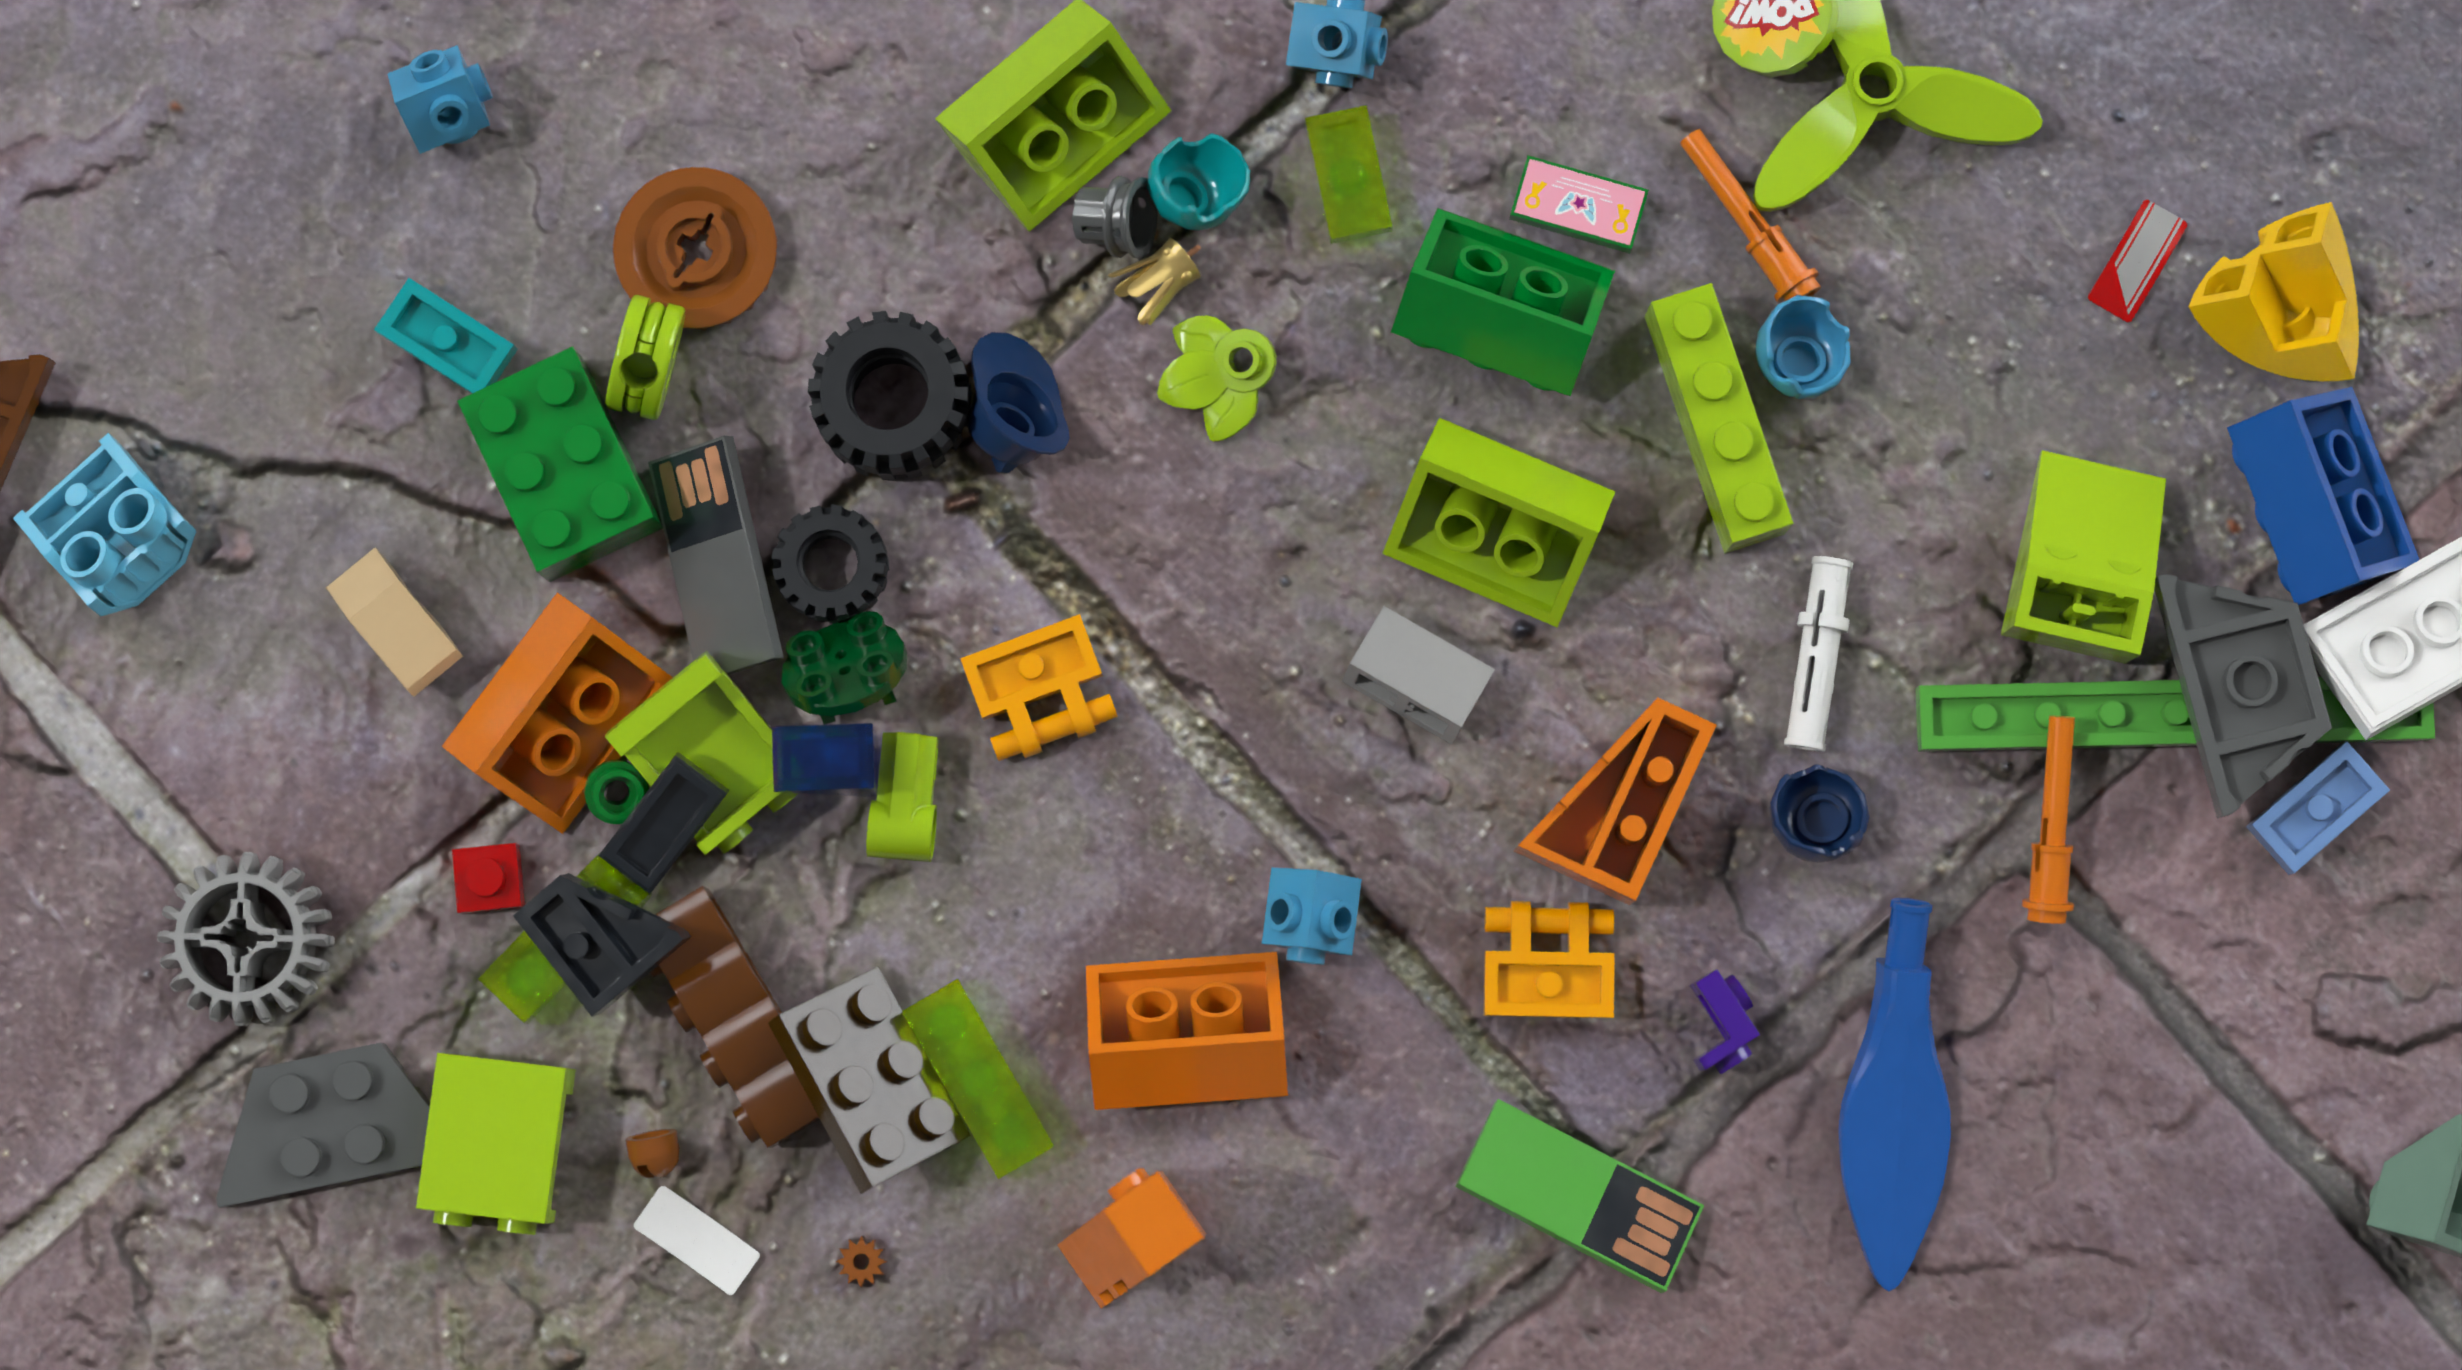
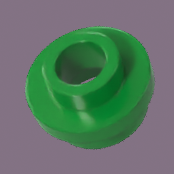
[584,760,649,824]

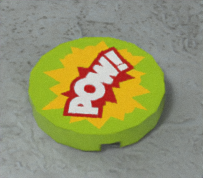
[1712,0,1839,77]

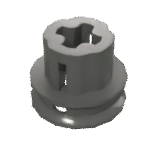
[1072,176,1158,259]

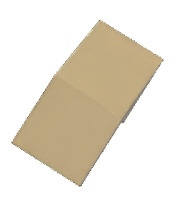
[326,547,463,697]

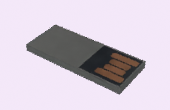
[648,436,784,675]

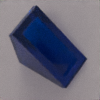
[772,723,878,797]

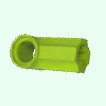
[866,732,939,862]

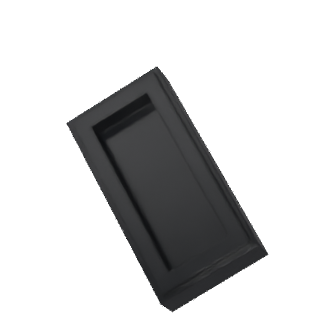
[599,752,729,894]

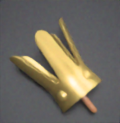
[1108,238,1201,325]

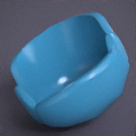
[1755,295,1851,399]

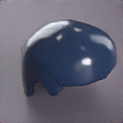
[1770,764,1870,863]

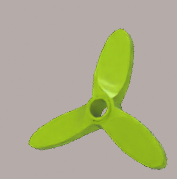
[1753,0,2043,212]

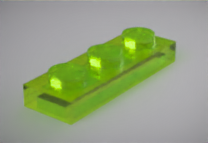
[902,979,1055,1179]

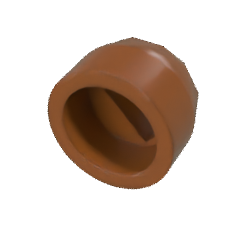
[625,1129,680,1178]

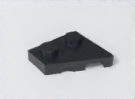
[513,873,691,1017]

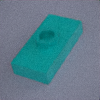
[374,278,518,394]

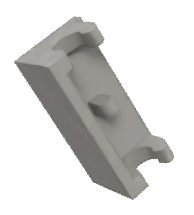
[1342,606,1495,744]

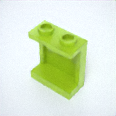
[605,650,805,855]
[416,1053,576,1235]

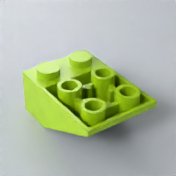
[2001,450,2166,664]

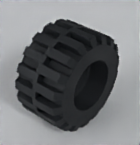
[808,311,973,481]

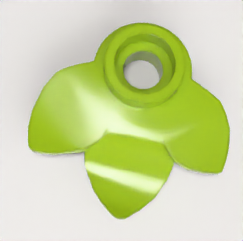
[1157,316,1277,442]

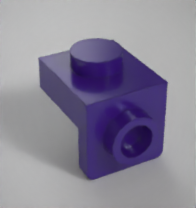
[1689,969,1760,1074]

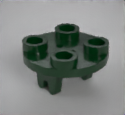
[782,611,907,725]

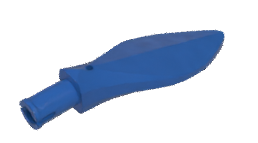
[1838,898,1951,1291]

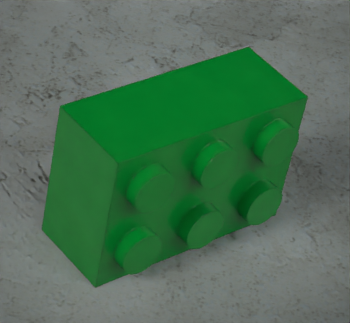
[457,346,663,582]

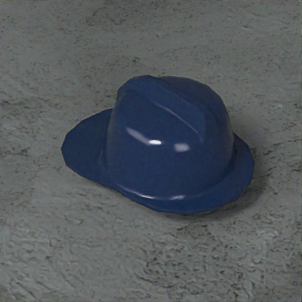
[967,332,1070,474]

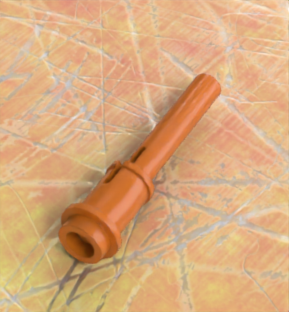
[1680,129,1821,303]
[2022,715,2075,924]

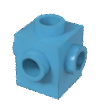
[1286,0,1388,88]
[387,45,493,154]
[1262,867,1362,965]

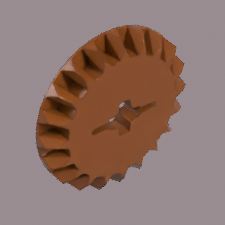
[613,167,778,330]

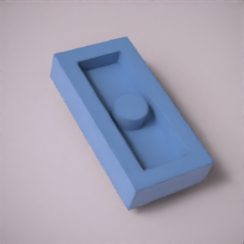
[2246,742,2390,875]

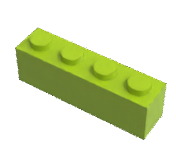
[1644,283,1794,554]

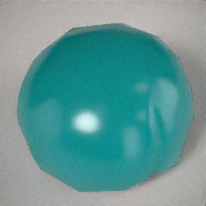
[1147,133,1251,231]

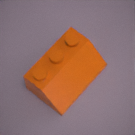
[442,592,673,834]
[1086,952,1288,1110]

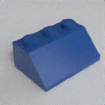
[2227,387,2420,606]

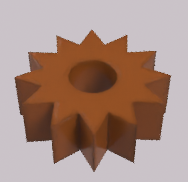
[835,1235,888,1288]

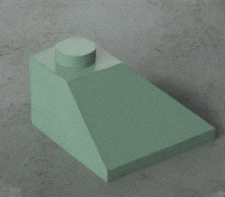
[2366,1114,2462,1258]

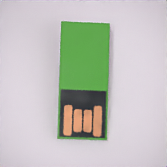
[1455,1099,1704,1294]

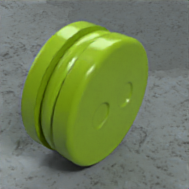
[605,295,685,420]

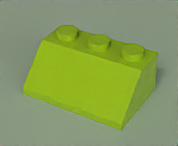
[935,0,1172,232]
[1382,418,1616,627]

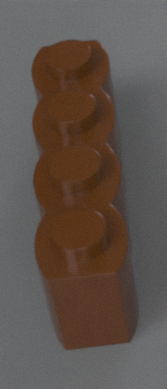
[650,886,820,1148]

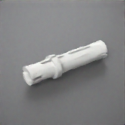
[1784,556,1853,752]

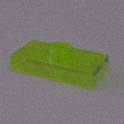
[1305,105,1393,244]

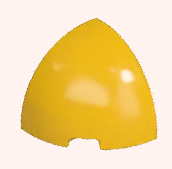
[2189,202,2359,381]

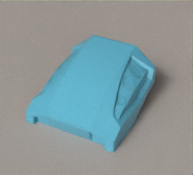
[13,433,196,616]

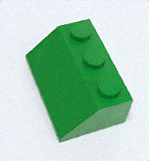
[1391,208,1615,396]

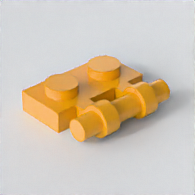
[960,614,1118,761]
[1483,901,1615,1018]

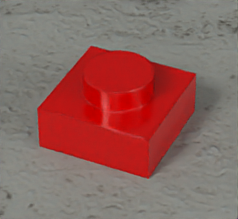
[452,843,525,914]

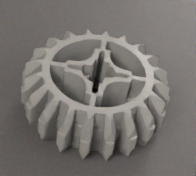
[157,852,335,1026]

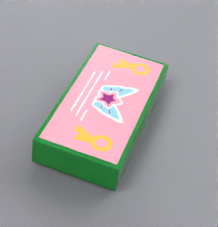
[1509,155,1649,254]

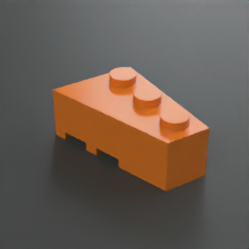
[1514,698,1717,905]
[1057,1168,1206,1309]

